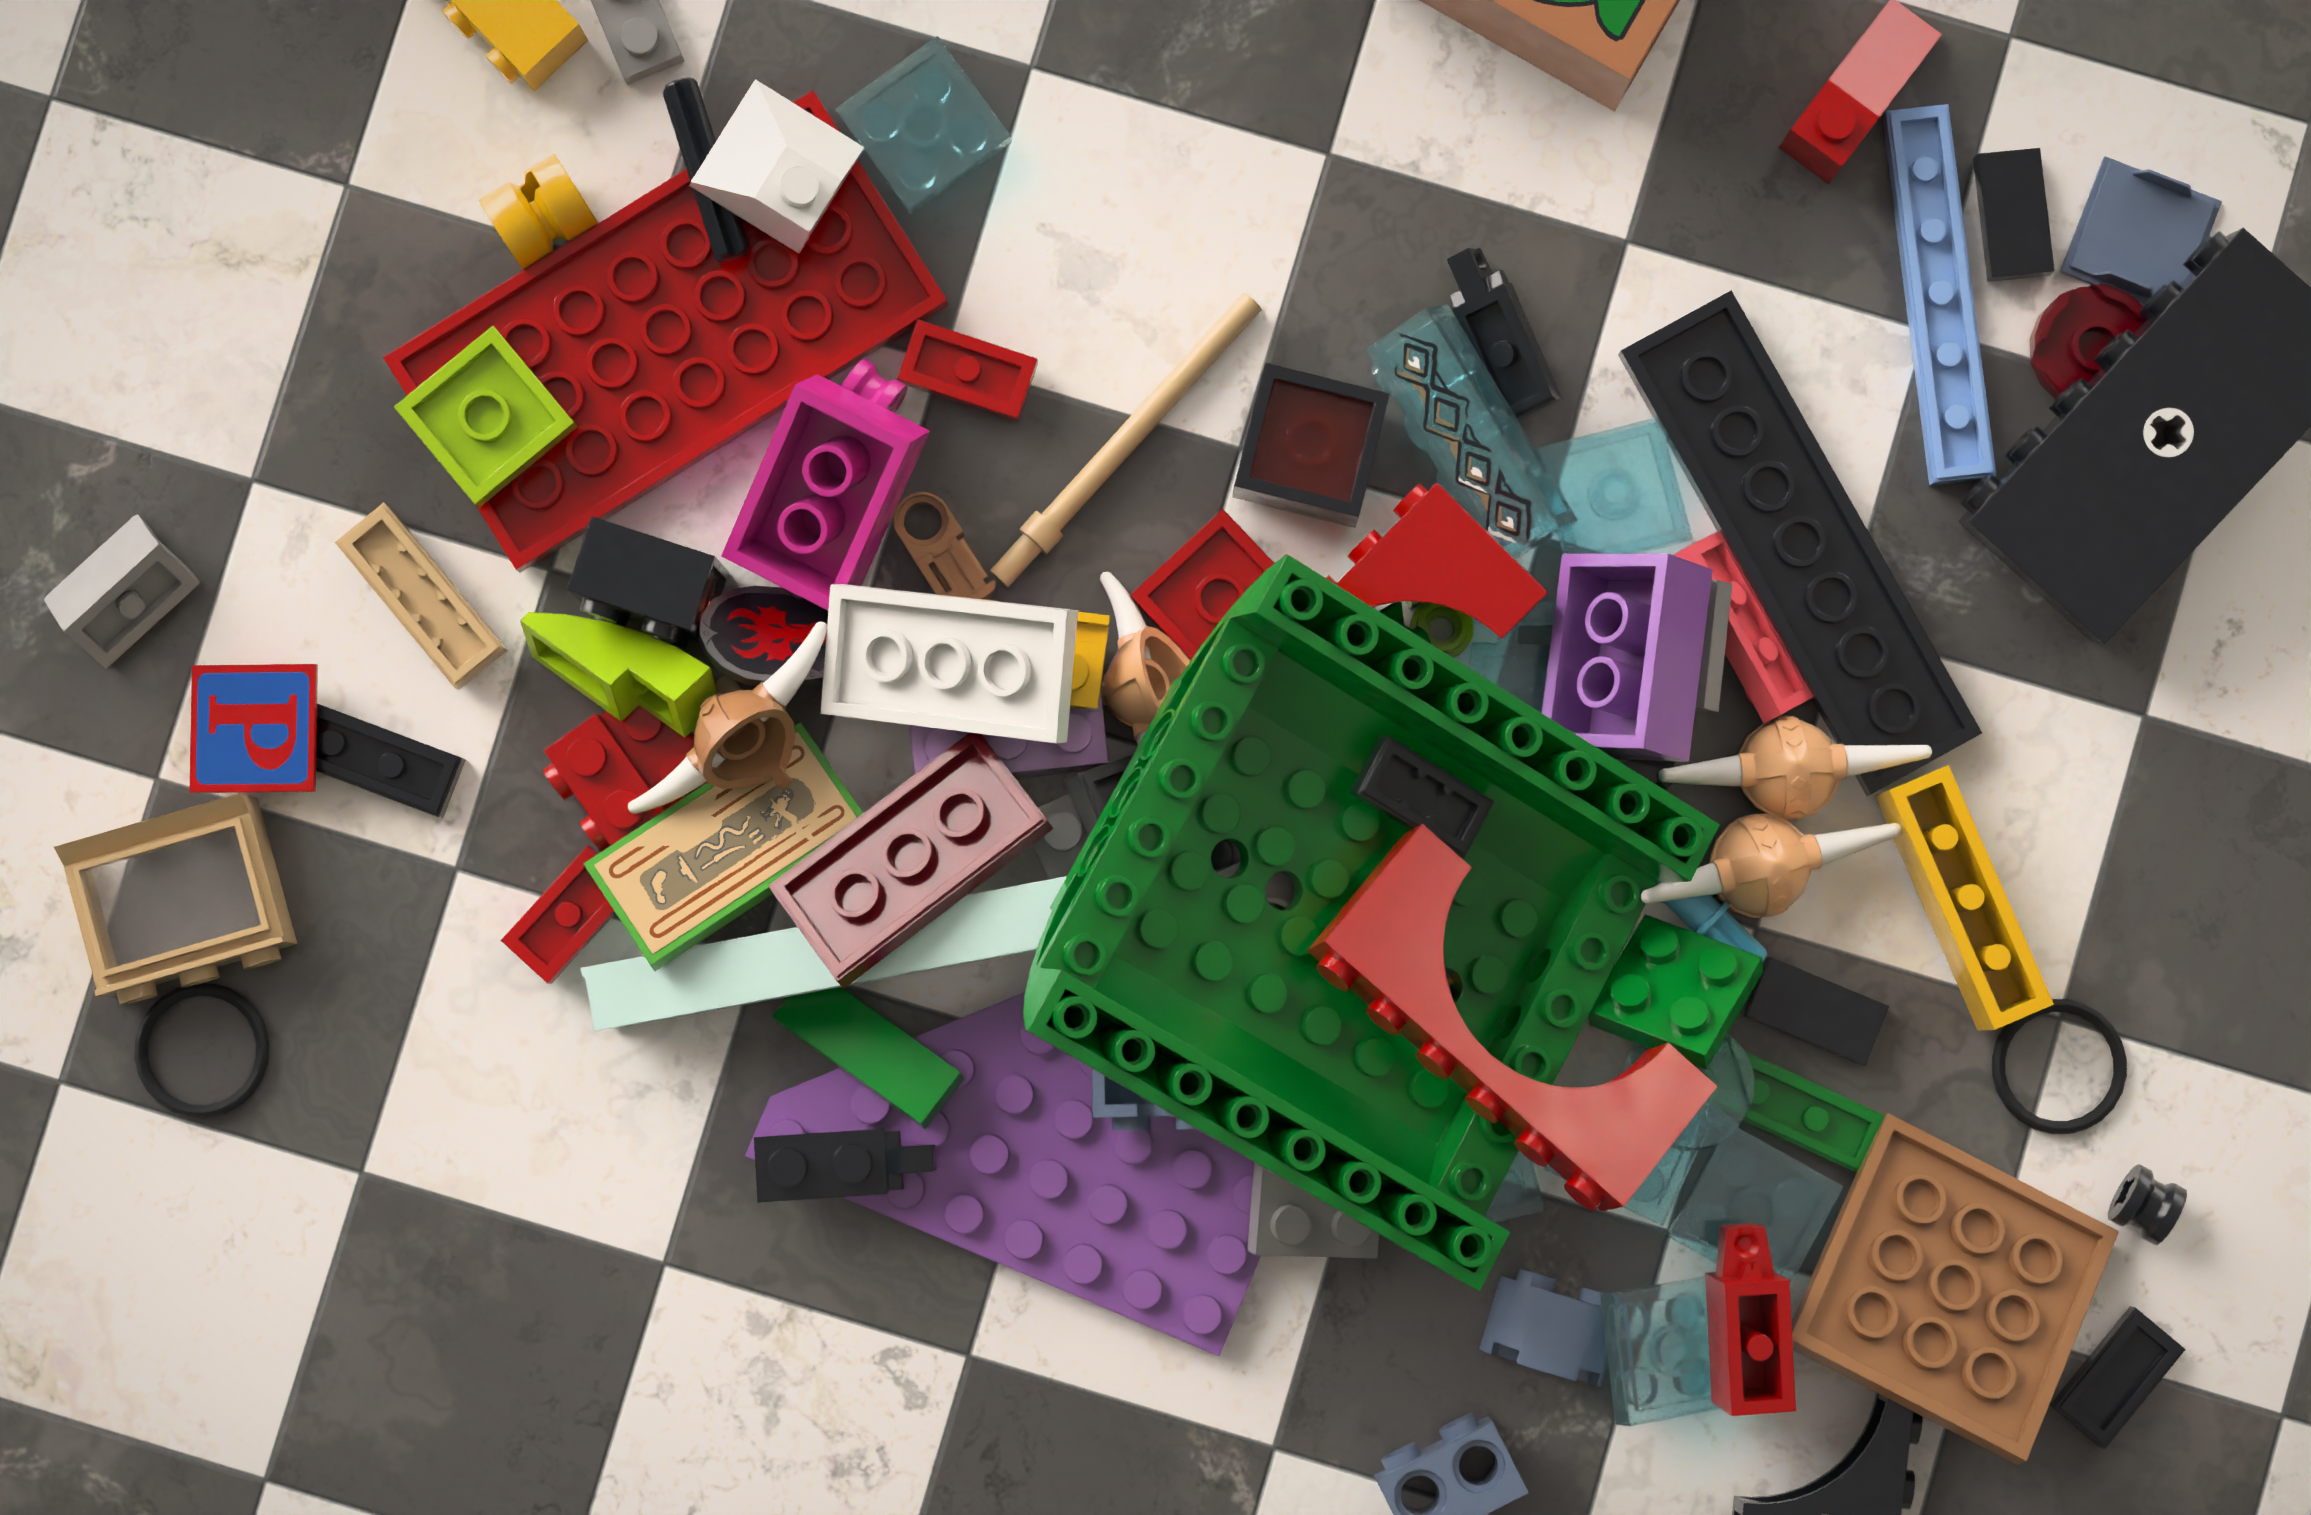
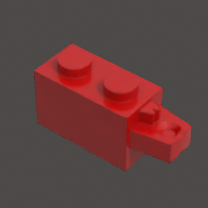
[1705,1223,1796,1416]

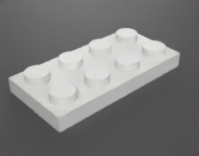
[820,584,1078,743]

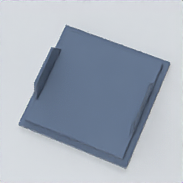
[2060,156,2222,305]

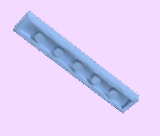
[1882,104,1996,486]

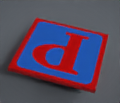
[189,664,318,793]

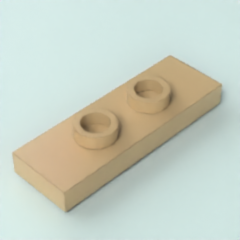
[335,502,508,690]

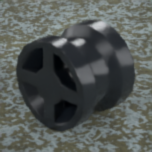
[2108,1164,2187,1245]

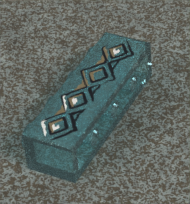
[1366,304,1578,559]

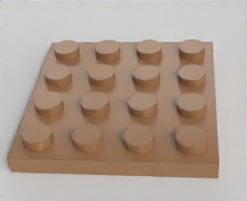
[1792,1113,2119,1465]

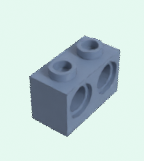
[1373,1413,1529,1515]

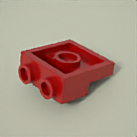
[543,705,708,852]

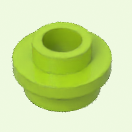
[1410,602,1474,658]

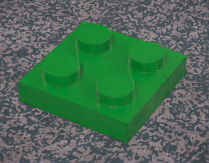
[1588,914,1763,1070]

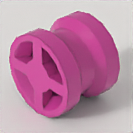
[841,358,908,413]

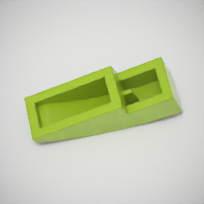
[520,612,717,738]

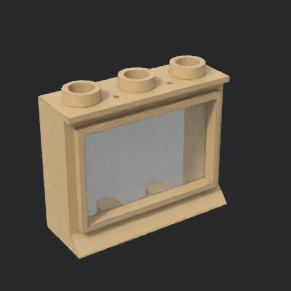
[54,793,297,1005]

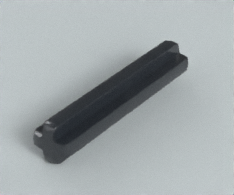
[663,77,749,262]

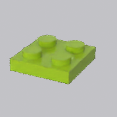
[394,326,578,508]

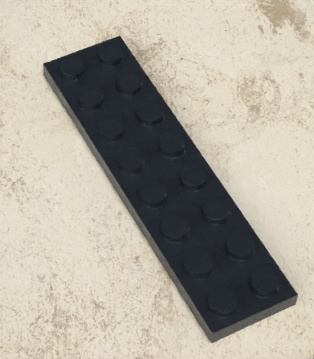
[1618,290,1982,796]

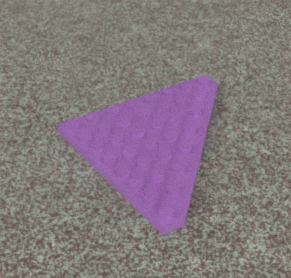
[745,992,1261,1356]

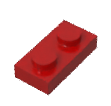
[897,319,1038,422]
[500,845,616,984]

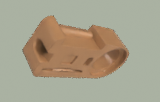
[894,492,997,600]

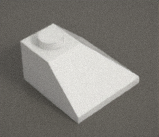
[689,79,864,253]

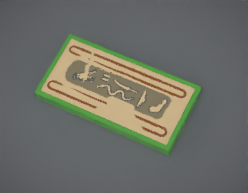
[583,722,863,972]

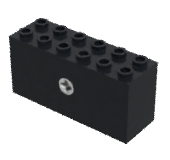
[1958,227,2311,644]

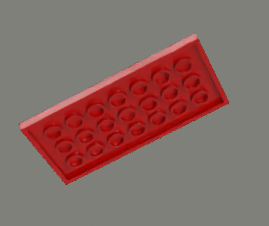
[383,90,949,573]

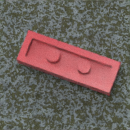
[1674,531,1813,724]

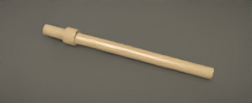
[989,293,1262,588]

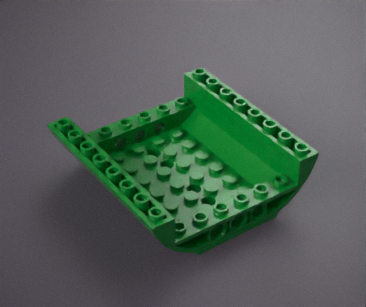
[1023,554,1720,1292]

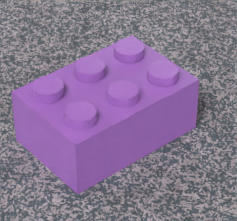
[1542,553,1713,762]

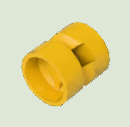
[479,154,598,270]

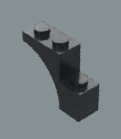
[1732,1393,1923,1515]

